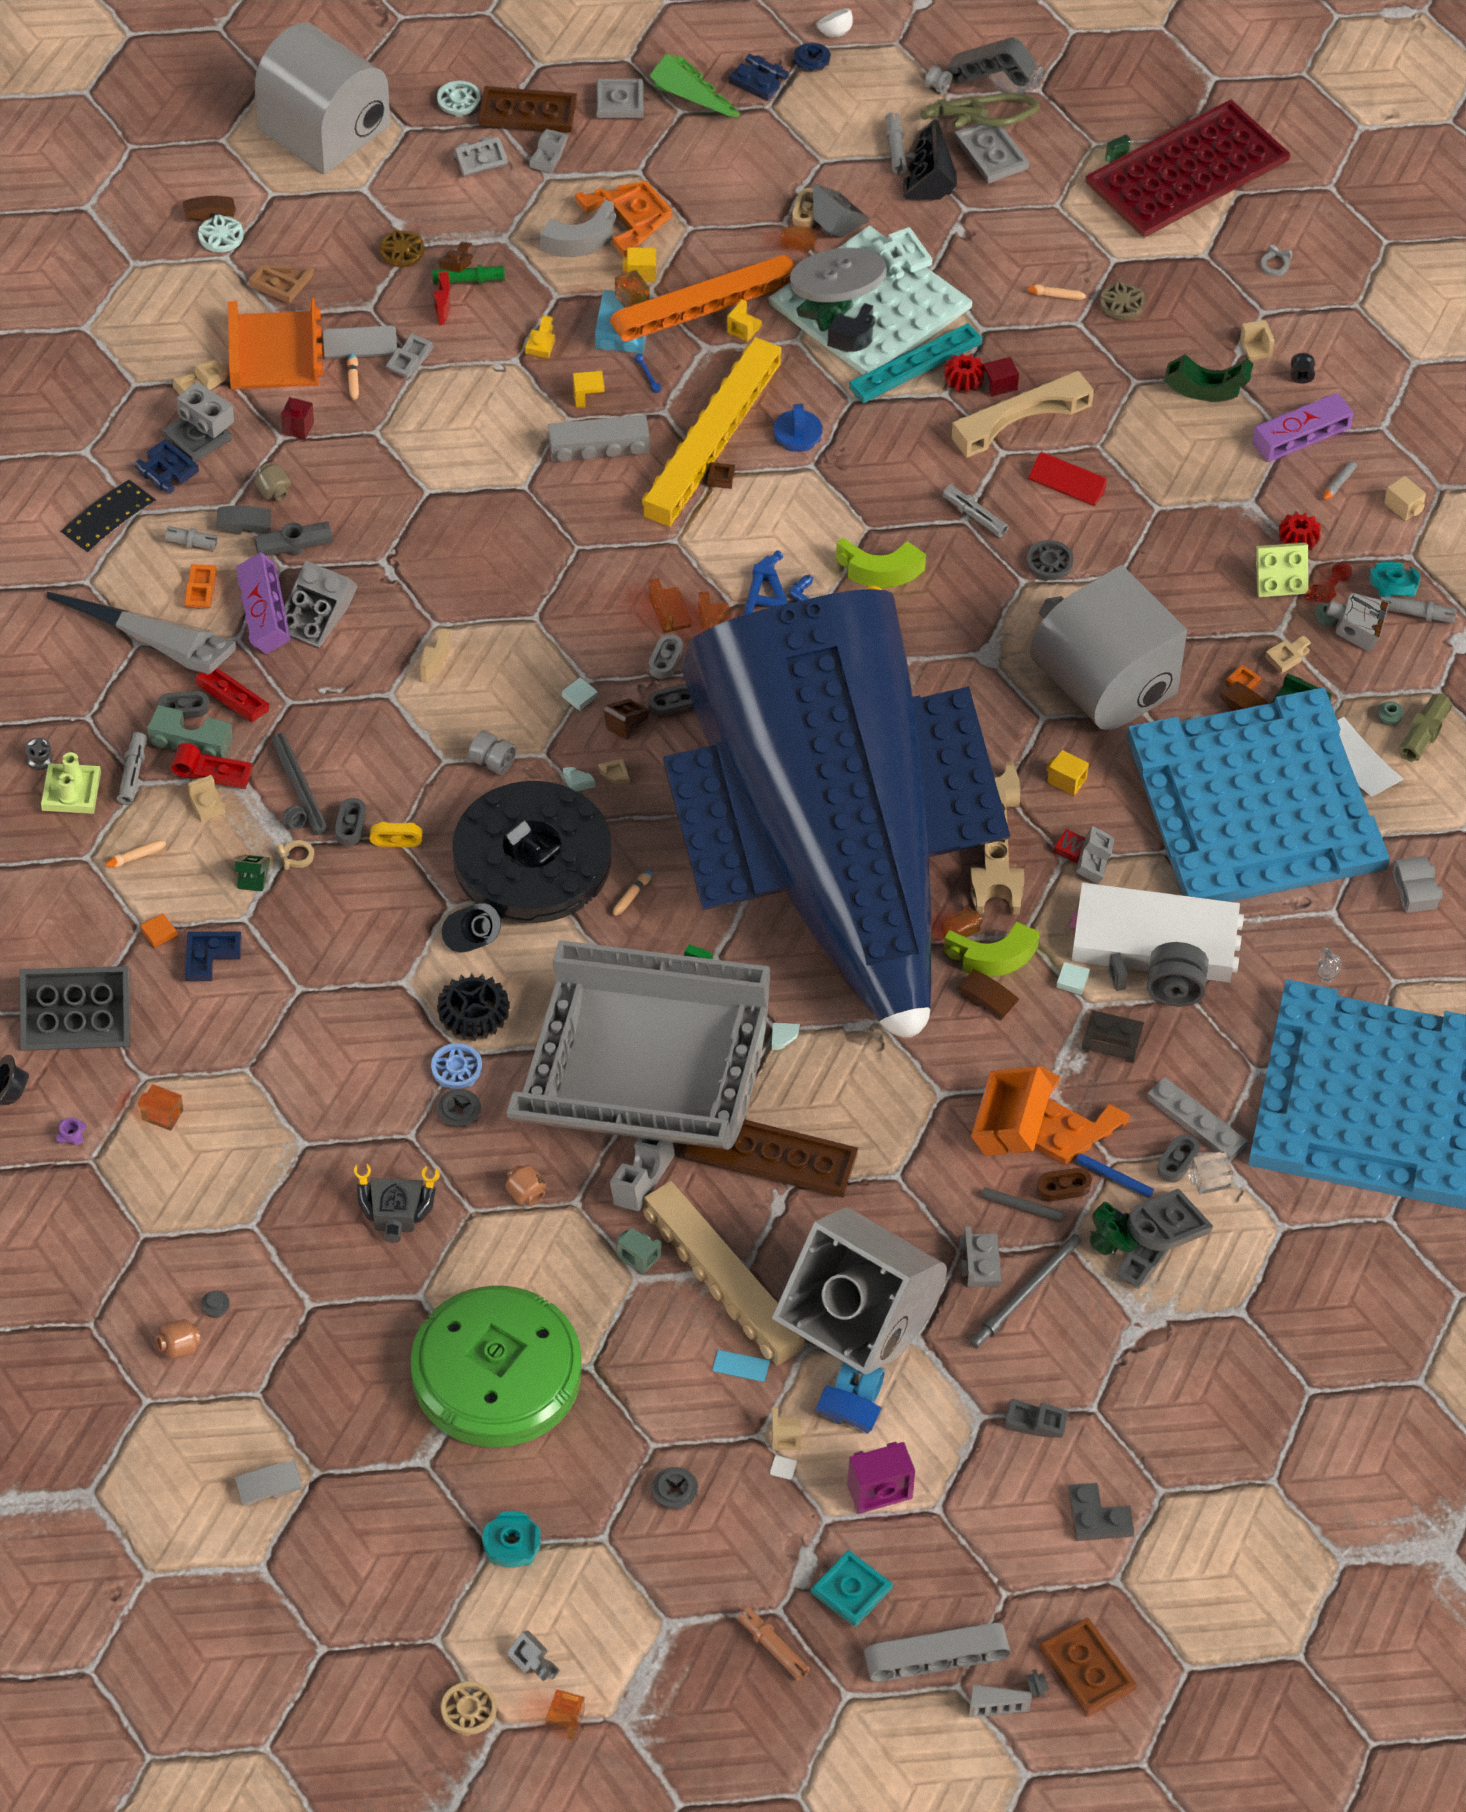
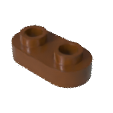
[1037,1168,1092,1201]

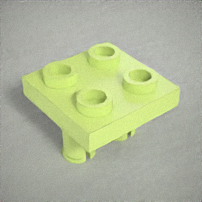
[1256,542,1308,597]
[41,752,101,814]

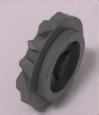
[437,1089,481,1129]
[652,1467,698,1510]

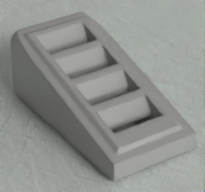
[969,1685,1032,1717]

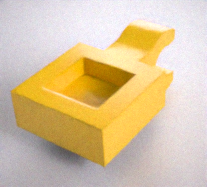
[525,315,555,359]

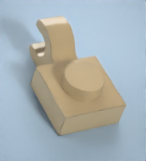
[1265,636,1311,674]

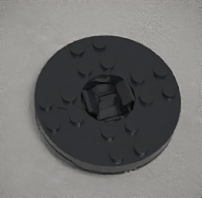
[452,781,611,923]

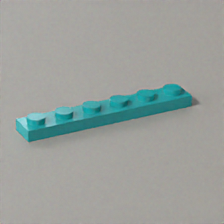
[849,323,982,403]

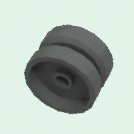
[1147,942,1209,1007]

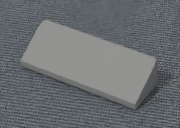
[323,325,397,359]

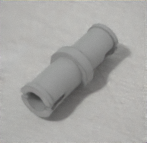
[165,525,218,551]

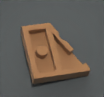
[248,264,314,304]

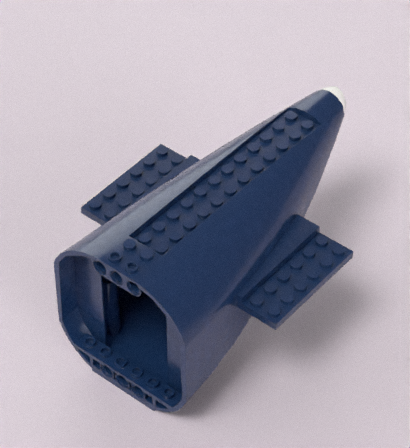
[663,589,1010,1038]

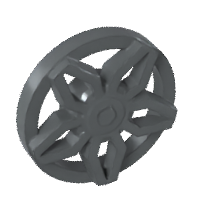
[1026,540,1074,581]

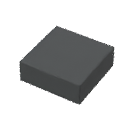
[1108,953,1128,991]

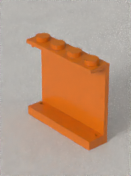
[228,297,323,390]

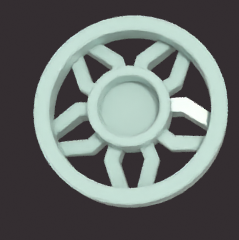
[437,81,481,117]
[198,215,243,252]

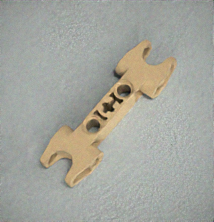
[970,762,1024,915]

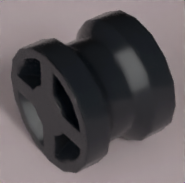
[1291,353,1315,384]

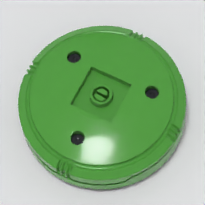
[411,1286,582,1448]

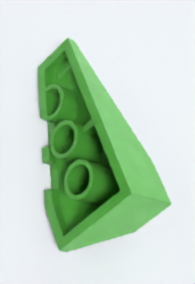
[650,54,741,118]

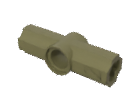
[1399,693,1453,762]

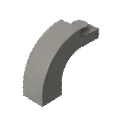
[540,199,616,257]

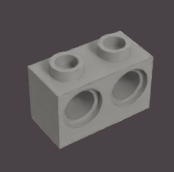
[177,381,234,438]

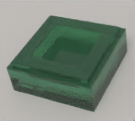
[1105,134,1131,163]

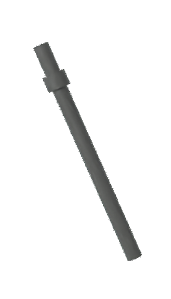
[969,1234,1082,1349]

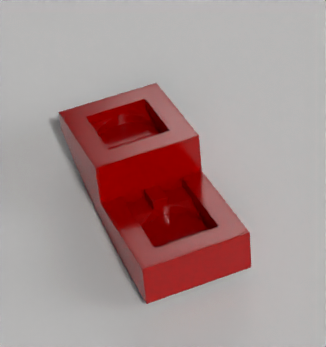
[434,271,450,325]

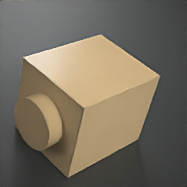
[1384,476,1426,521]

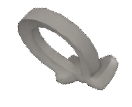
[1261,244,1292,277]

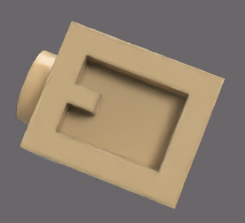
[188,775,225,822]

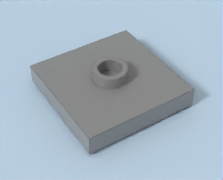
[597,79,644,118]

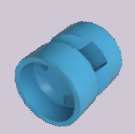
[835,1362,885,1403]

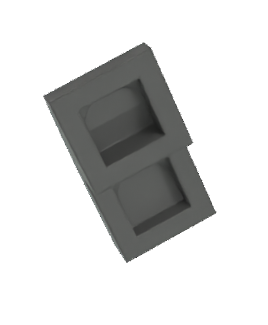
[216,505,271,535]
[1115,1244,1169,1289]
[1003,1399,1068,1438]

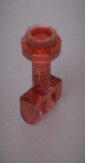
[1305,561,1352,603]

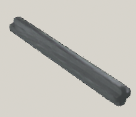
[272,733,327,835]

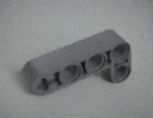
[945,37,1037,86]

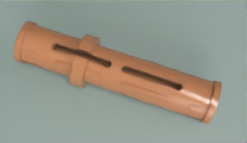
[737,1606,810,1681]

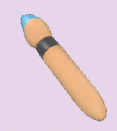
[347,353,359,400]
[613,870,652,916]

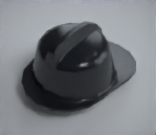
[441,903,501,953]
[0,1055,29,1105]

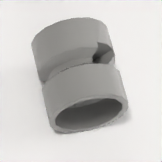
[468,730,517,775]

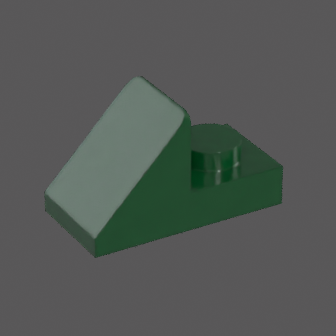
[234,854,270,892]

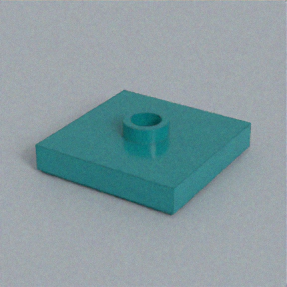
[811,1549,893,1628]

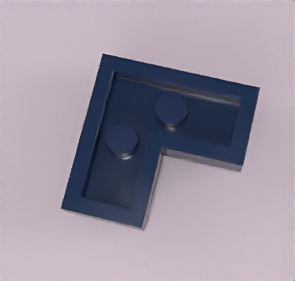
[185,932,242,981]

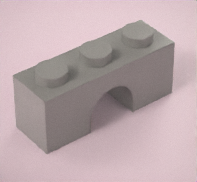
[610,1138,675,1211]

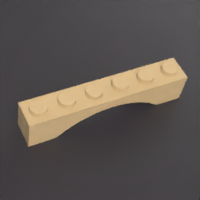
[951,371,1094,458]

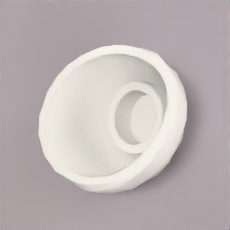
[816,8,853,38]

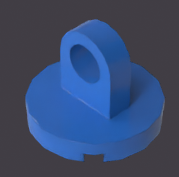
[773,404,822,452]

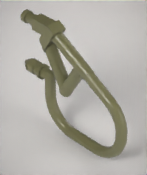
[920,93,1040,128]

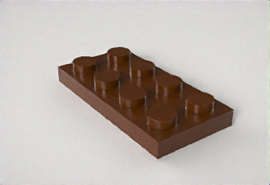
[479,86,577,133]

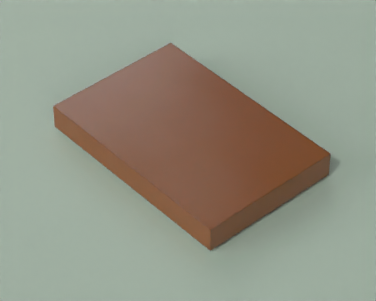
[1038,1617,1137,1717]

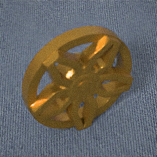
[380,229,424,267]

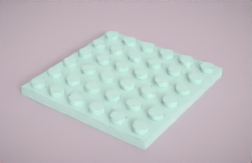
[769,225,972,375]

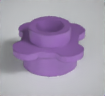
[56,1118,86,1145]

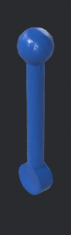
[635,354,661,393]

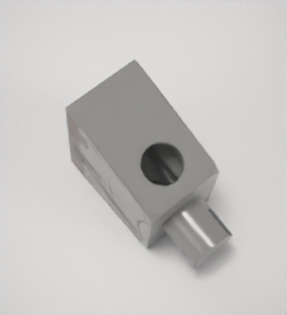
[1326,593,1389,652]

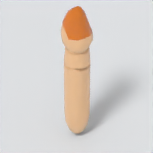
[1027,285,1086,300]
[105,840,166,868]

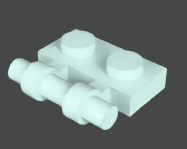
[874,227,932,278]

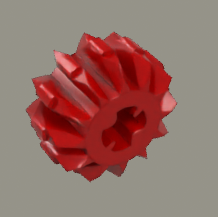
[944,352,985,393]
[1278,511,1321,550]

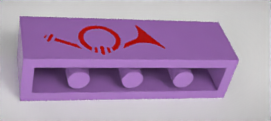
[1253,393,1353,462]
[237,552,291,655]

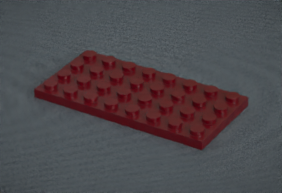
[1085,99,1291,238]

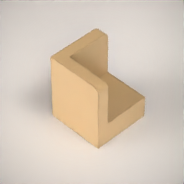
[1240,320,1274,361]
[772,1407,802,1450]

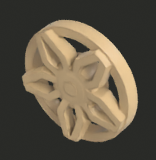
[441,1681,497,1736]

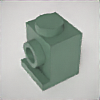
[617,1228,661,1274]

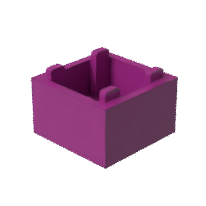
[847,1442,915,1514]

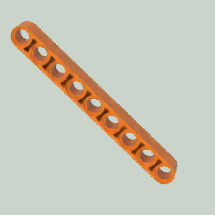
[609,254,796,342]

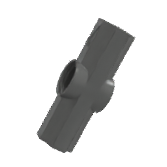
[254,521,333,556]

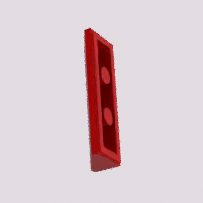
[1028,452,1107,506]

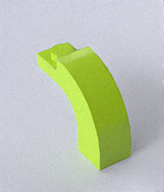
[836,537,926,588]
[943,921,1040,977]

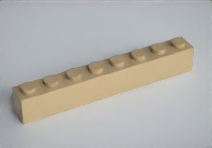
[643,1181,805,1366]

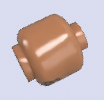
[505,1165,546,1206]
[156,1319,200,1359]

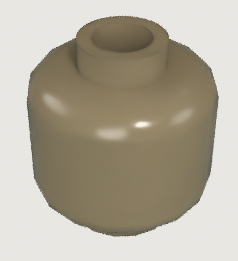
[254,463,291,501]

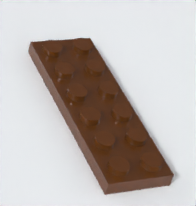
[685,1119,858,1198]

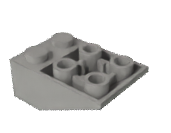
[284,561,358,648]

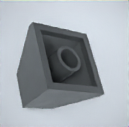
[813,183,870,237]

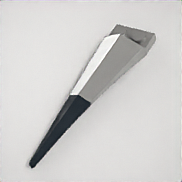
[47,592,236,674]

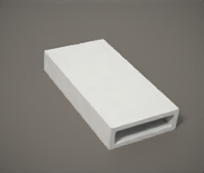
[1072,883,1244,983]

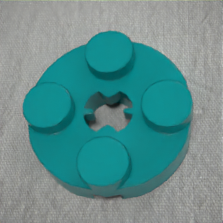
[1369,561,1421,597]
[483,1511,541,1568]

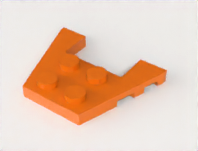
[575,181,672,257]
[1034,1066,1130,1165]

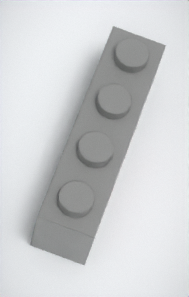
[548,415,650,462]

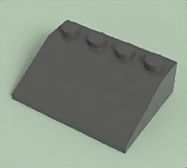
[20,966,132,1050]

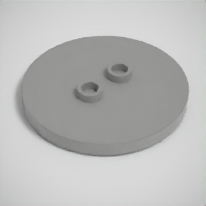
[790,248,887,302]

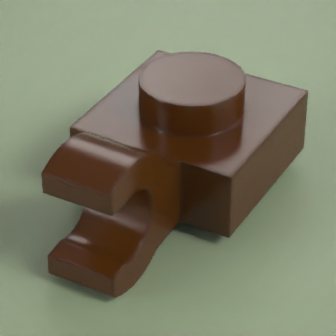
[439,242,473,272]

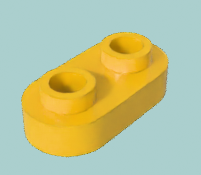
[369,822,423,848]

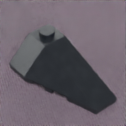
[903,118,957,200]

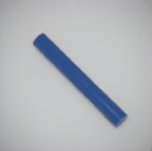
[1076,1153,1154,1199]

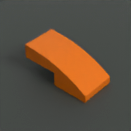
[185,564,217,608]

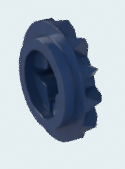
[794,42,831,72]

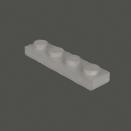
[1147,1077,1248,1163]

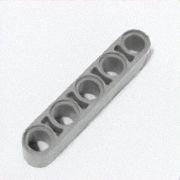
[864,1623,1011,1682]

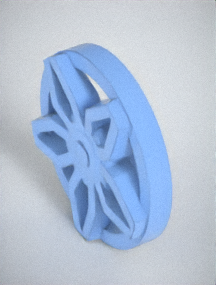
[431,1043,482,1089]

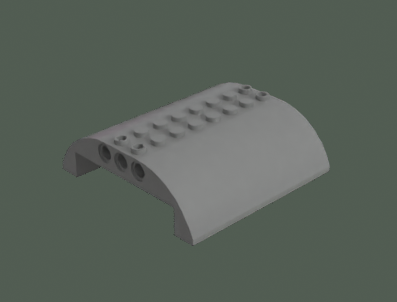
[506,940,770,1150]

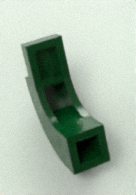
[1163,354,1253,402]

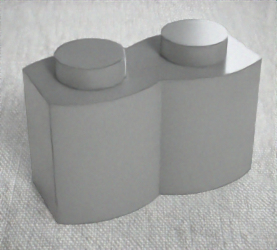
[1393,856,1443,913]

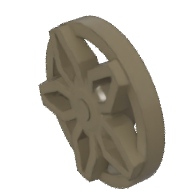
[1100,281,1145,320]

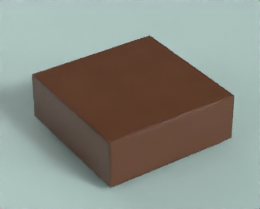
[707,462,735,489]

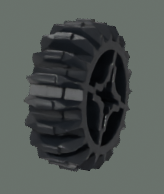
[437,972,510,1041]

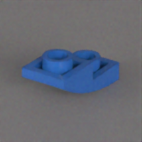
[815,1386,882,1434]

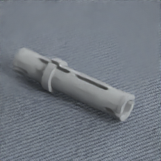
[885,112,907,174]
[942,484,1009,538]
[1381,596,1457,624]
[117,732,147,805]

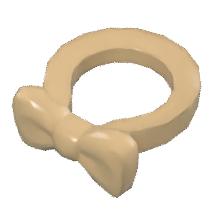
[277,840,314,870]

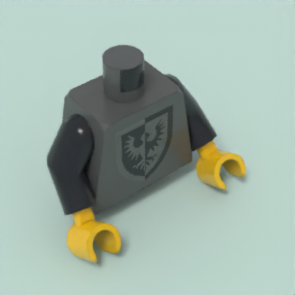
[354,1164,440,1243]

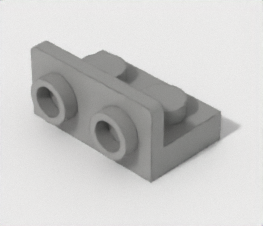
[453,136,509,178]
[959,1226,1001,1287]

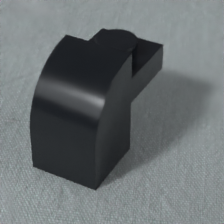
[827,303,876,352]

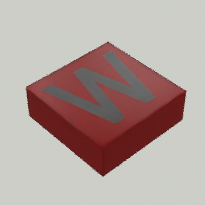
[1053,829,1086,863]

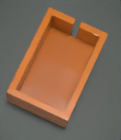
[971,1066,1052,1156]

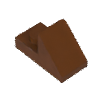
[604,698,650,740]

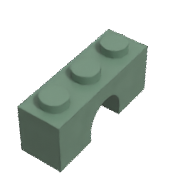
[147,705,233,758]

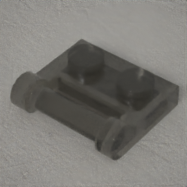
[1081,1010,1144,1063]

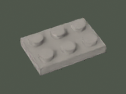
[954,117,1030,184]

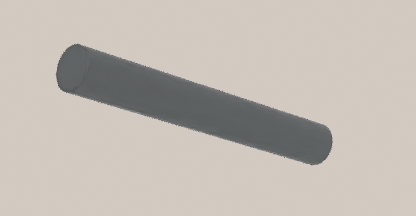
[982,1187,1064,1222]

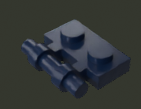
[729,53,789,101]
[134,439,199,494]

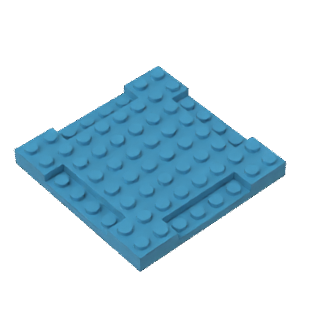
[1126,687,1390,902]
[1248,979,1466,1209]

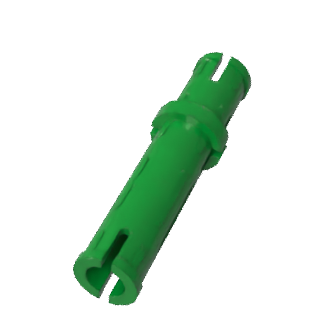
[432,265,505,285]

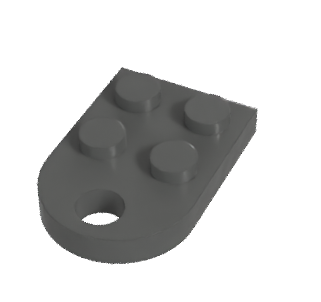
[1127,1188,1213,1251]

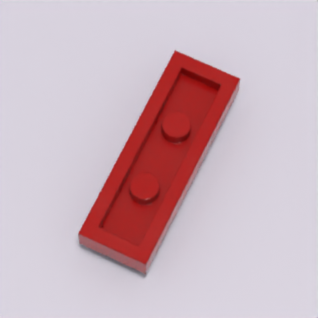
[195,668,270,723]

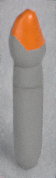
[1323,461,1357,499]

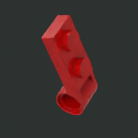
[171,743,253,789]

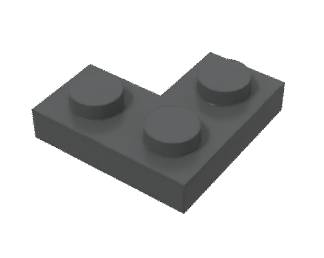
[1068,1483,1134,1541]

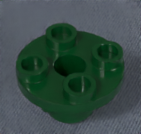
[1090,1202,1139,1255]

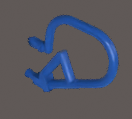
[743,550,813,615]

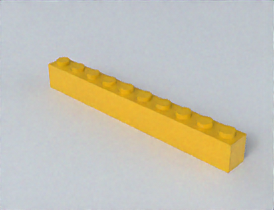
[641,337,781,527]

